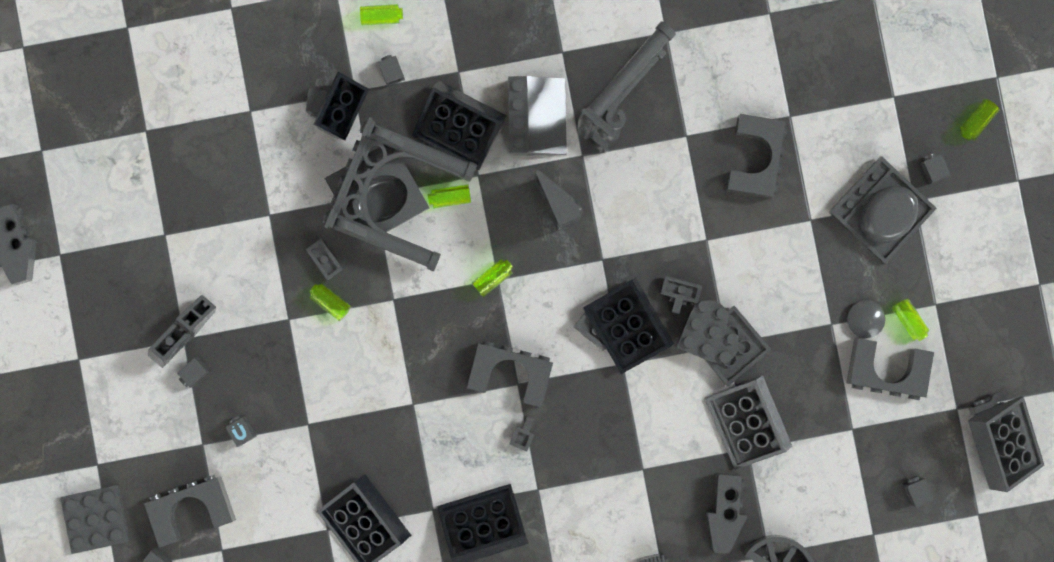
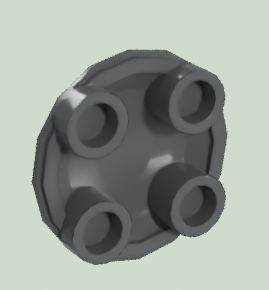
[846,300,886,338]

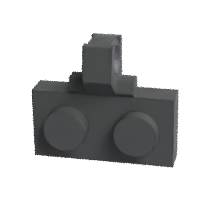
[660,276,702,314]

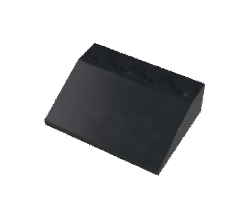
[412,81,507,170]
[583,277,674,374]
[317,474,412,562]
[437,484,529,562]

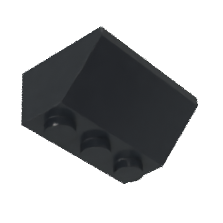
[313,72,369,141]

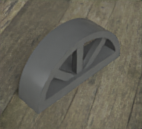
[742,535,814,562]

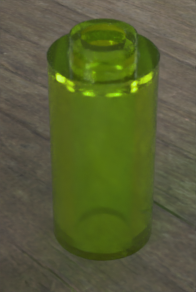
[360,4,403,25]
[960,99,1000,141]
[428,184,471,208]
[472,259,514,297]
[309,283,351,322]
[892,298,930,341]

